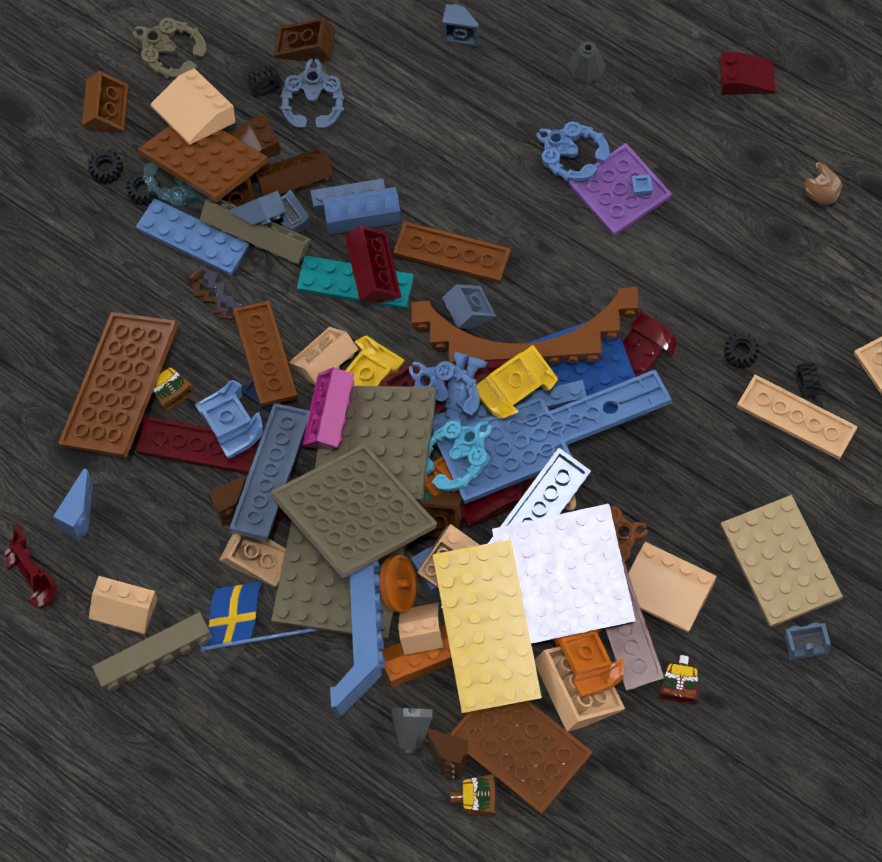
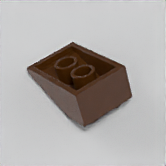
[274,17,335,61]
[230,114,281,158]

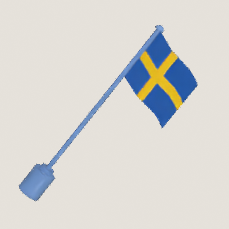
[200,581,320,653]

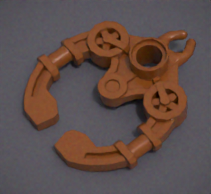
[581,506,648,564]

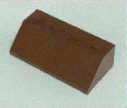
[253,147,334,196]

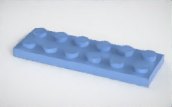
[136,198,250,276]

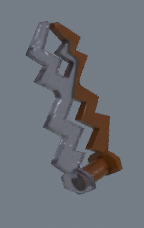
[186,265,241,319]

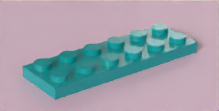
[297,255,414,310]

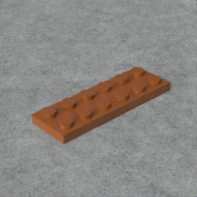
[393,221,511,284]
[233,301,298,407]

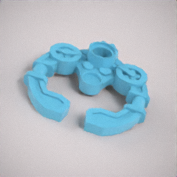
[426,421,492,491]

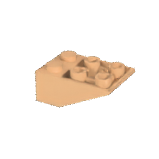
[417,524,479,588]

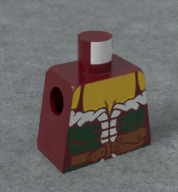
[658,655,698,705]

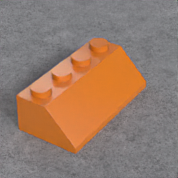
[381,625,453,688]

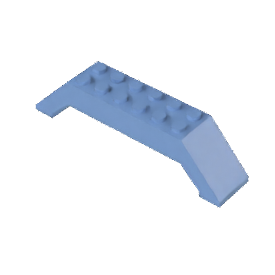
[330,560,385,718]

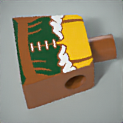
[153,368,194,414]
[451,774,497,818]

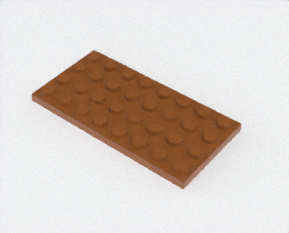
[58,312,179,458]

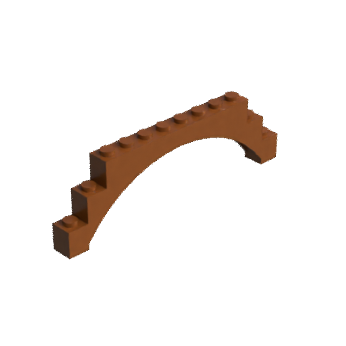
[412,287,640,365]

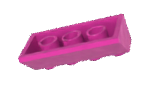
[302,367,354,450]

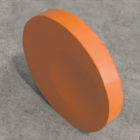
[379,555,417,613]

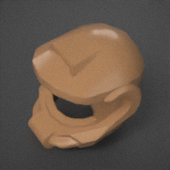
[803,162,843,206]

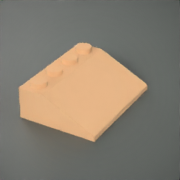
[151,68,235,145]
[628,542,716,633]
[535,646,625,732]

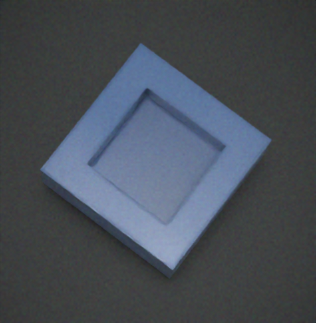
[631,174,653,196]

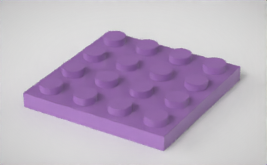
[568,143,672,236]

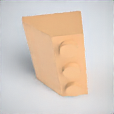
[289,327,358,385]
[89,576,158,635]

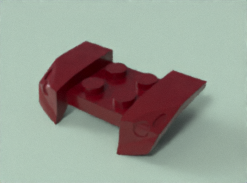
[623,312,677,377]
[4,524,57,609]

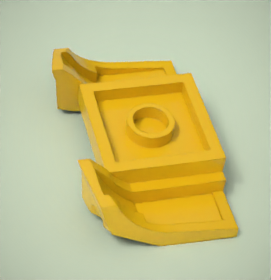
[345,335,405,386]
[477,345,558,419]

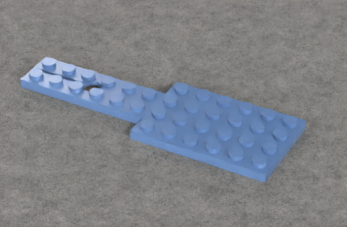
[436,370,672,504]

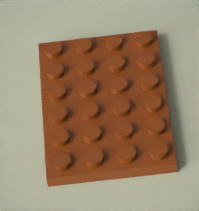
[138,125,268,203]
[449,701,593,815]

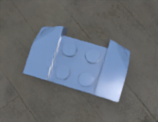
[195,380,263,459]

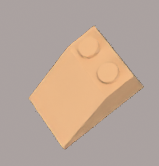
[219,533,286,587]
[398,602,444,655]

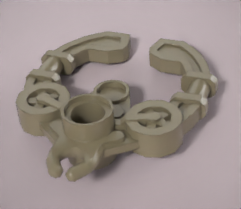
[132,18,206,79]

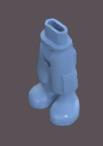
[445,352,488,418]

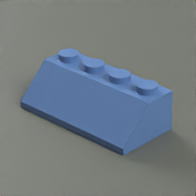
[322,187,401,235]

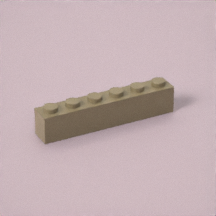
[200,198,311,264]
[92,612,212,692]

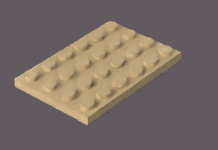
[720,495,843,628]

